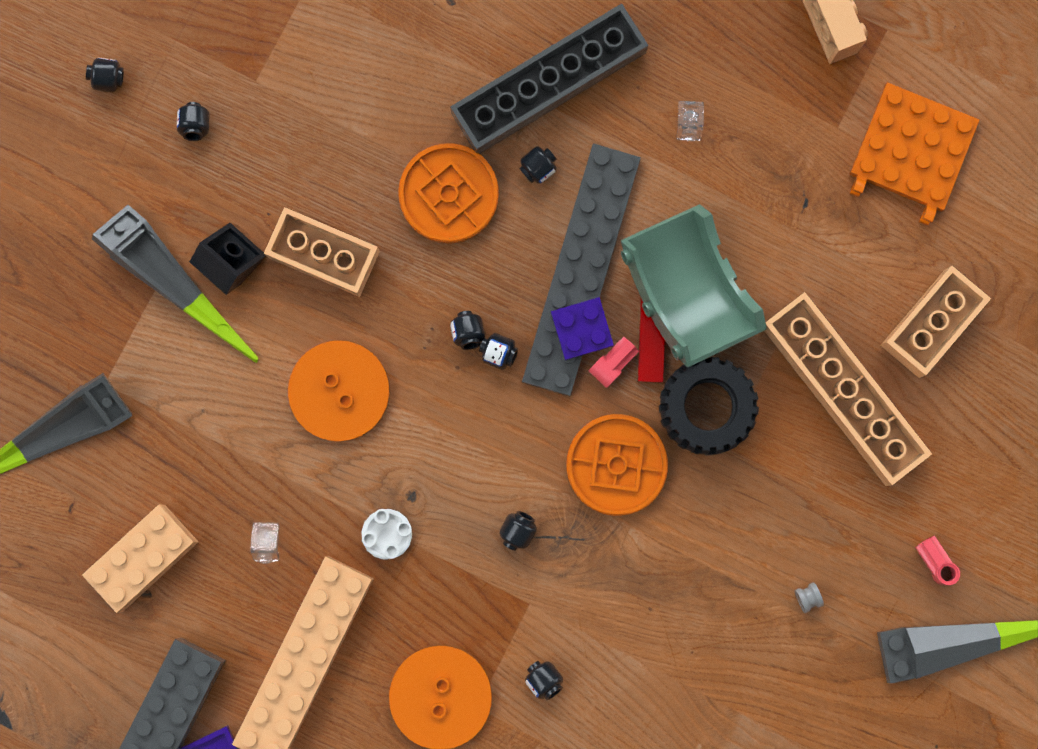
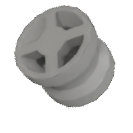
[795,582,824,613]

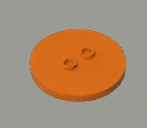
[398,143,499,244]
[288,341,390,442]
[566,414,668,516]
[389,645,492,749]

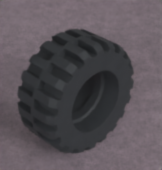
[659,357,759,455]

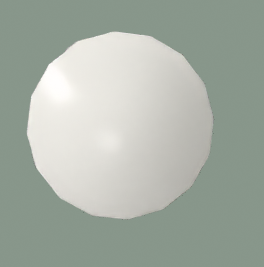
[361,509,412,560]

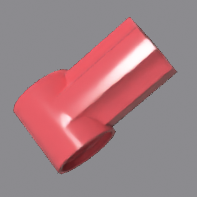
[589,337,639,388]
[915,535,960,585]

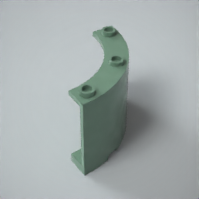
[621,204,767,368]

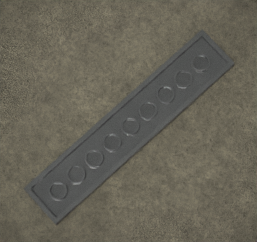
[522,143,641,397]

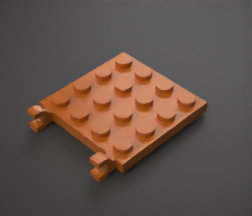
[849,82,979,226]

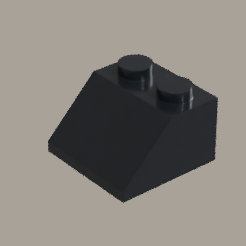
[189,223,266,295]

